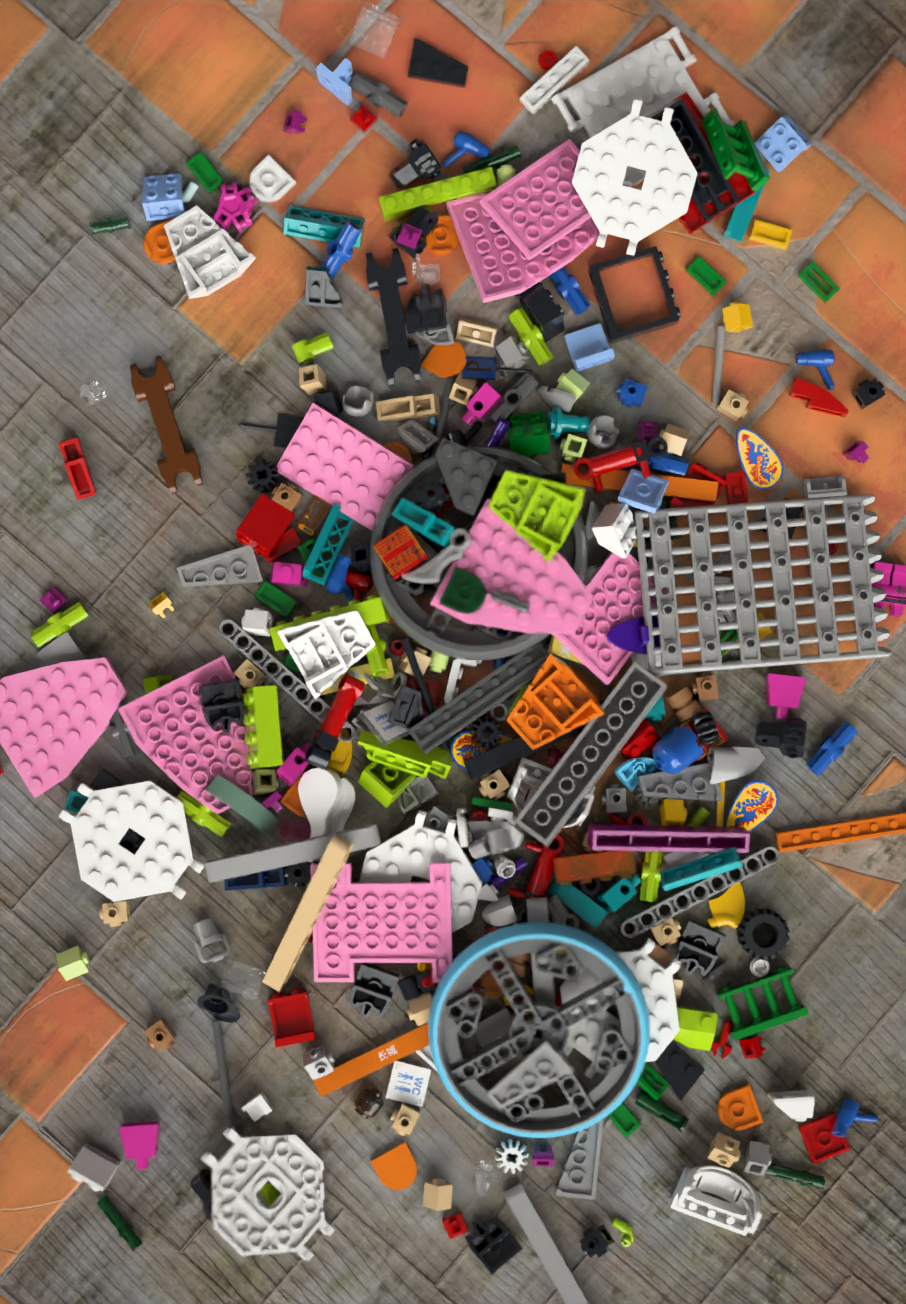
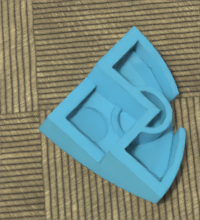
[615,756,658,792]

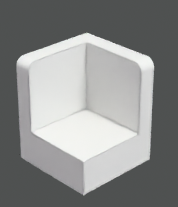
[241,1091,274,1121]

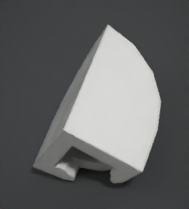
[482,895,518,926]

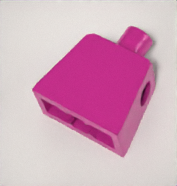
[462,382,503,425]
[270,562,308,588]
[765,673,806,719]
[276,742,311,786]
[119,1121,160,1169]

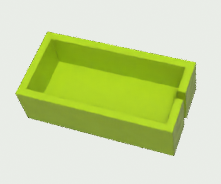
[242,685,283,769]

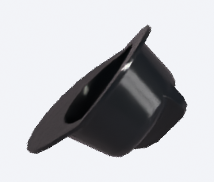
[197,984,240,1023]

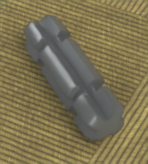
[491,589,530,613]

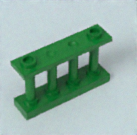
[701,108,770,191]
[716,965,809,1041]

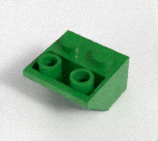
[505,411,551,456]

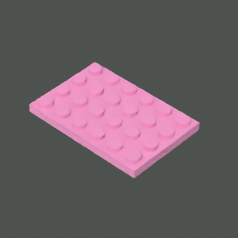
[480,139,591,260]
[276,402,414,531]
[553,552,669,685]

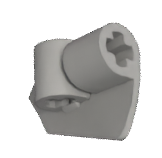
[707,746,765,785]
[467,821,524,859]

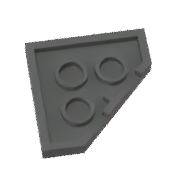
[435,438,498,516]

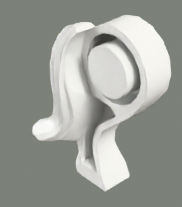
[298,768,355,863]

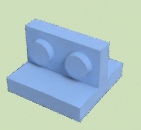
[316,58,353,106]
[618,469,669,514]

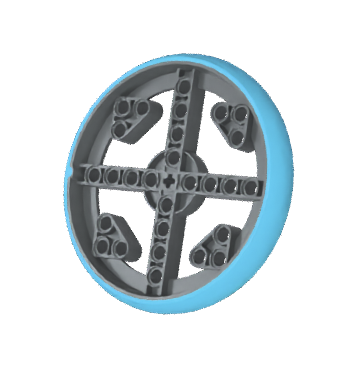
[428,922,650,1138]

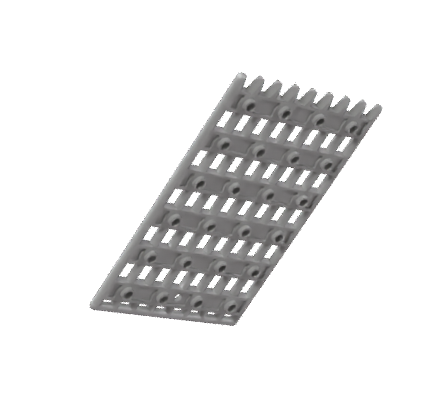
[634,494,891,675]

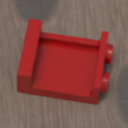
[668,463,727,516]
[236,494,295,557]
[267,988,316,1048]

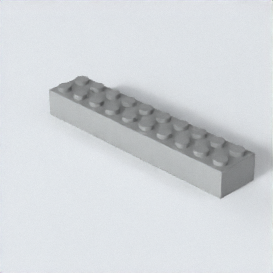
[514,662,667,847]

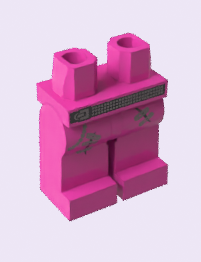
[871,562,906,617]

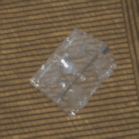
[412,253,440,285]

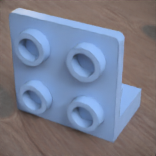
[755,115,813,172]
[142,173,185,221]
[564,324,615,372]

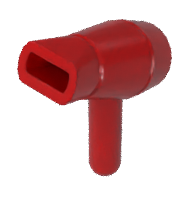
[345,570,372,602]

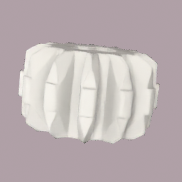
[495,1139,529,1174]

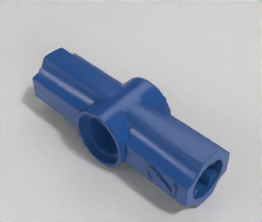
[321,221,362,280]
[549,266,591,316]
[637,449,689,477]
[805,721,858,776]

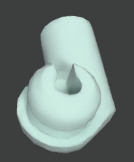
[182,182,199,203]

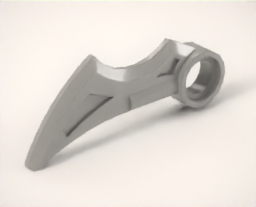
[402,529,471,583]

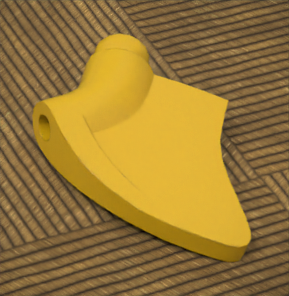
[316,729,352,776]
[707,882,745,929]

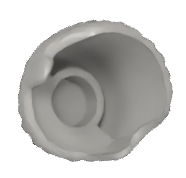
[342,386,374,417]
[587,415,619,449]

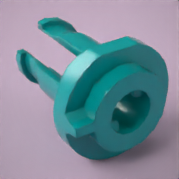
[546,407,589,439]

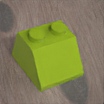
[358,761,417,808]

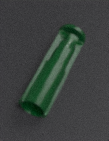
[635,1090,689,1132]

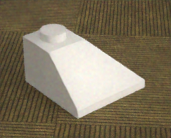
[767,1090,814,1121]

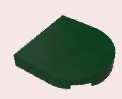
[439,567,486,614]

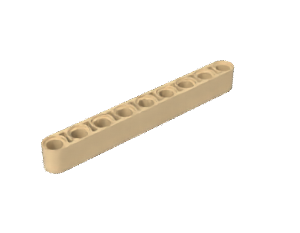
[263,834,354,993]

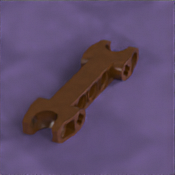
[130,356,203,494]

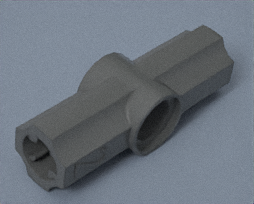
[350,72,408,118]
[486,373,539,425]
[109,700,140,759]

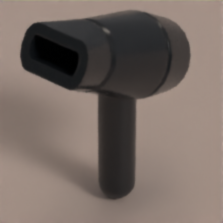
[446,421,482,446]

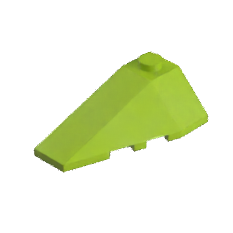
[673,1006,718,1051]

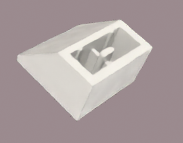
[592,503,637,558]
[67,1143,121,1191]

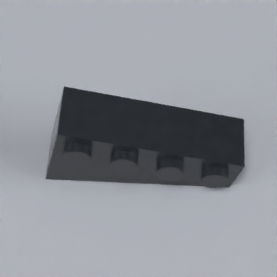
[515,280,565,343]

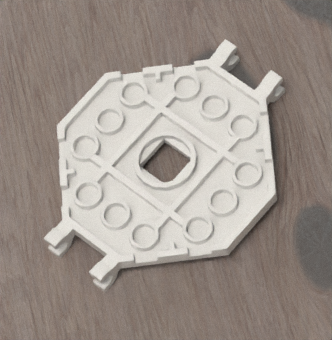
[572,99,697,256]
[59,780,205,902]
[359,810,482,932]
[560,938,681,1079]
[200,1128,335,1261]

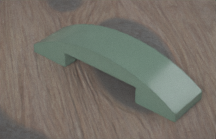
[205,774,279,836]

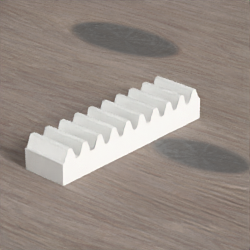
[519,46,589,114]

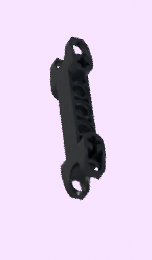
[366,248,421,387]

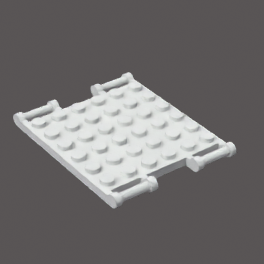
[551,26,735,187]

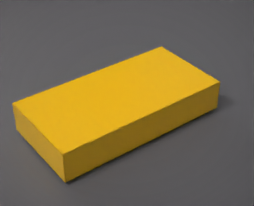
[749,219,792,250]

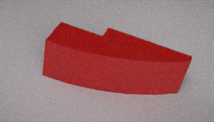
[789,378,849,418]
[58,436,96,500]

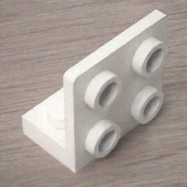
[488,807,516,827]

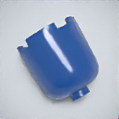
[652,725,703,774]

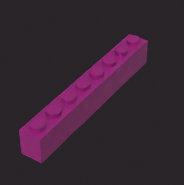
[587,824,750,853]

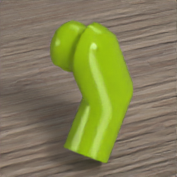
[611,1217,634,1247]

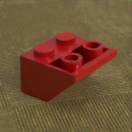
[620,718,661,760]

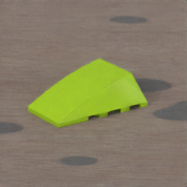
[488,470,585,562]

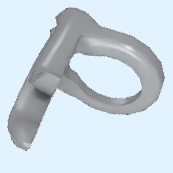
[363,672,407,698]

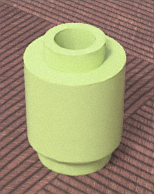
[496,165,516,188]
[428,650,450,673]

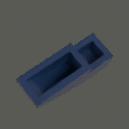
[224,866,289,891]

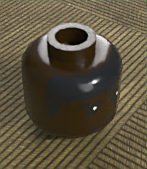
[354,1088,384,1119]

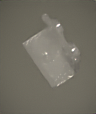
[350,3,403,58]

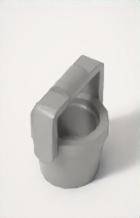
[193,918,231,963]

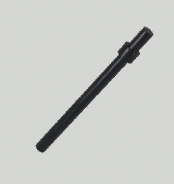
[401,637,449,750]

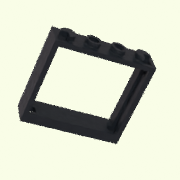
[588,246,681,344]

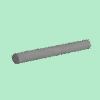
[712,326,725,405]

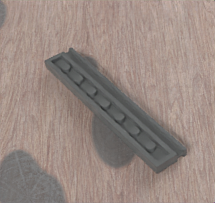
[408,642,549,754]

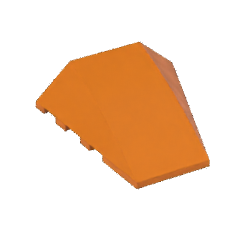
[506,654,605,750]

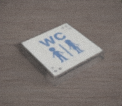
[360,700,410,746]
[385,1060,433,1108]

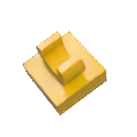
[148,591,174,618]

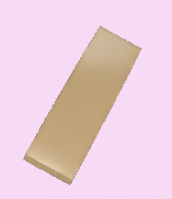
[376,394,440,421]

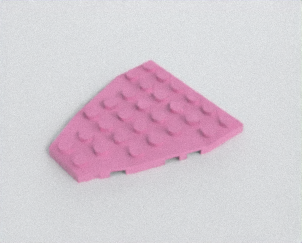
[446,192,600,303]
[430,499,593,634]
[118,655,253,814]
[0,657,128,798]

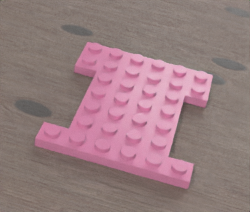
[310,862,453,982]

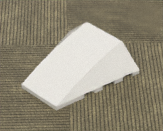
[164,205,256,299]
[277,610,376,699]

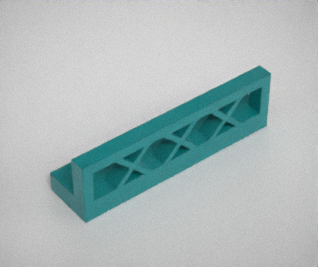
[723,169,770,243]
[283,205,365,248]
[302,503,354,585]
[659,847,742,891]

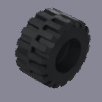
[737,908,790,960]

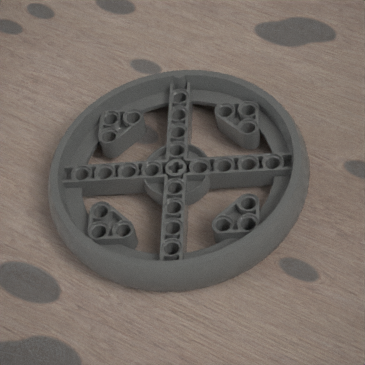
[370,445,588,660]

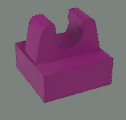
[283,110,307,134]
[396,223,422,249]
[637,421,658,442]
[843,441,869,463]
[39,586,68,614]
[262,790,284,813]
[533,1144,554,1167]

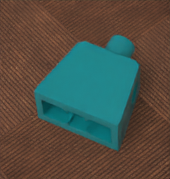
[594,873,641,913]

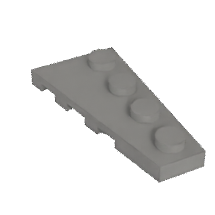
[177,545,264,587]
[637,763,723,802]
[487,1040,574,1109]
[555,1119,603,1200]

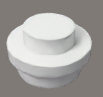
[750,958,770,977]

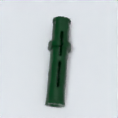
[463,145,521,174]
[764,1163,825,1189]
[96,1195,143,1251]

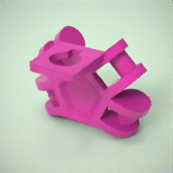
[213,181,258,233]

